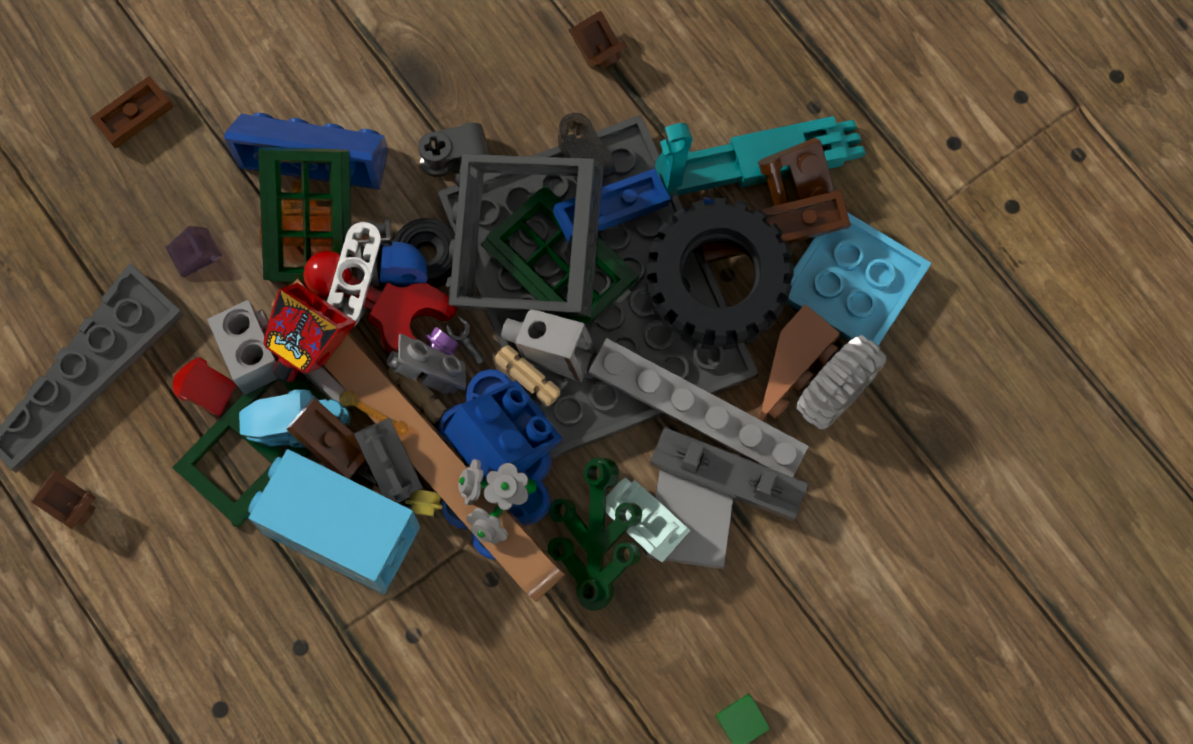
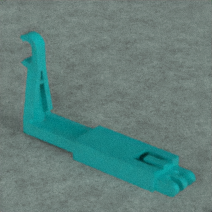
[655,116,866,197]

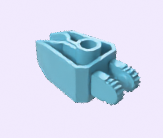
[239,390,351,448]

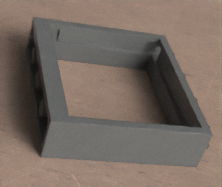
[446,154,603,317]

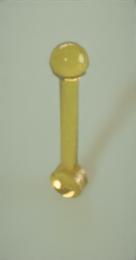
[339,390,408,436]

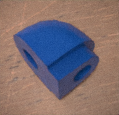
[379,241,428,287]

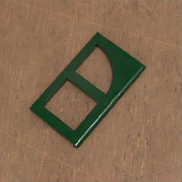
[172,374,325,528]

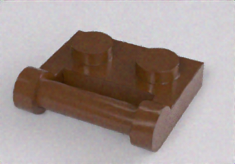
[758,138,834,206]

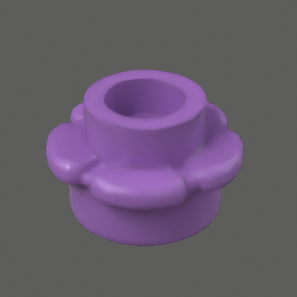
[425,327,460,356]

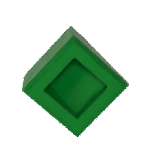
[714,693,770,744]

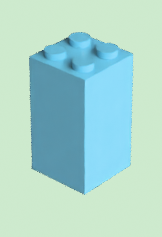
[248,449,420,595]

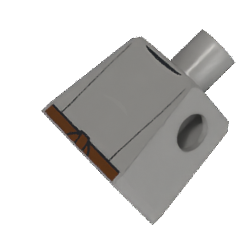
[501,309,596,383]

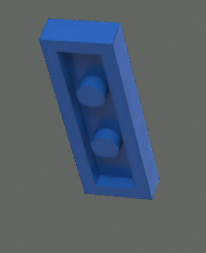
[553,168,671,243]

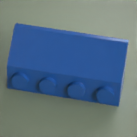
[224,113,389,190]

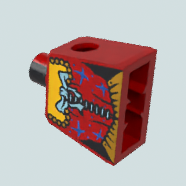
[263,283,356,382]

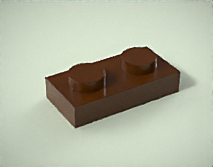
[90,76,173,149]
[286,398,365,479]

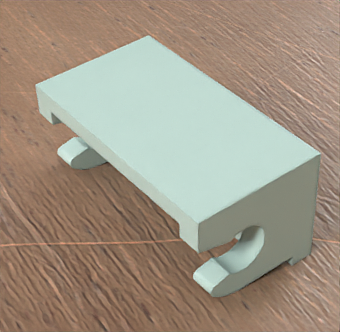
[606,478,691,562]

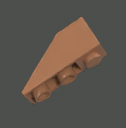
[759,304,840,422]

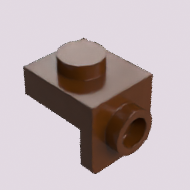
[568,11,627,68]
[30,470,96,529]

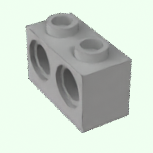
[207,300,279,395]

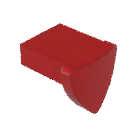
[173,357,237,416]

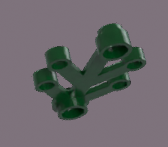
[548,458,642,611]

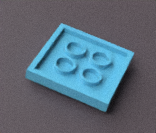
[786,212,931,346]

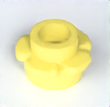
[405,489,443,516]

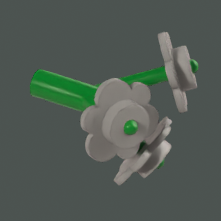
[458,459,536,544]

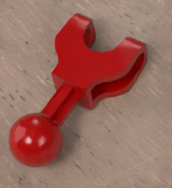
[303,251,458,355]

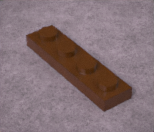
[700,190,851,264]

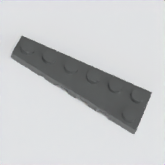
[0,263,184,473]

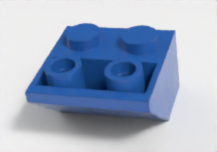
[444,380,563,481]

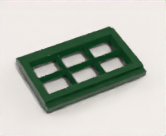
[258,147,353,282]
[481,185,639,328]

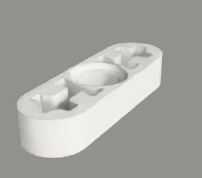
[327,222,381,327]

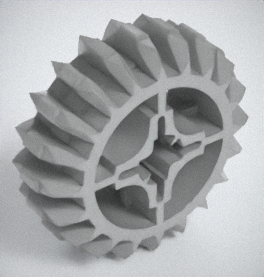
[796,335,886,429]

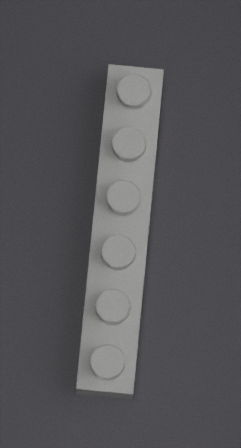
[588,338,809,477]

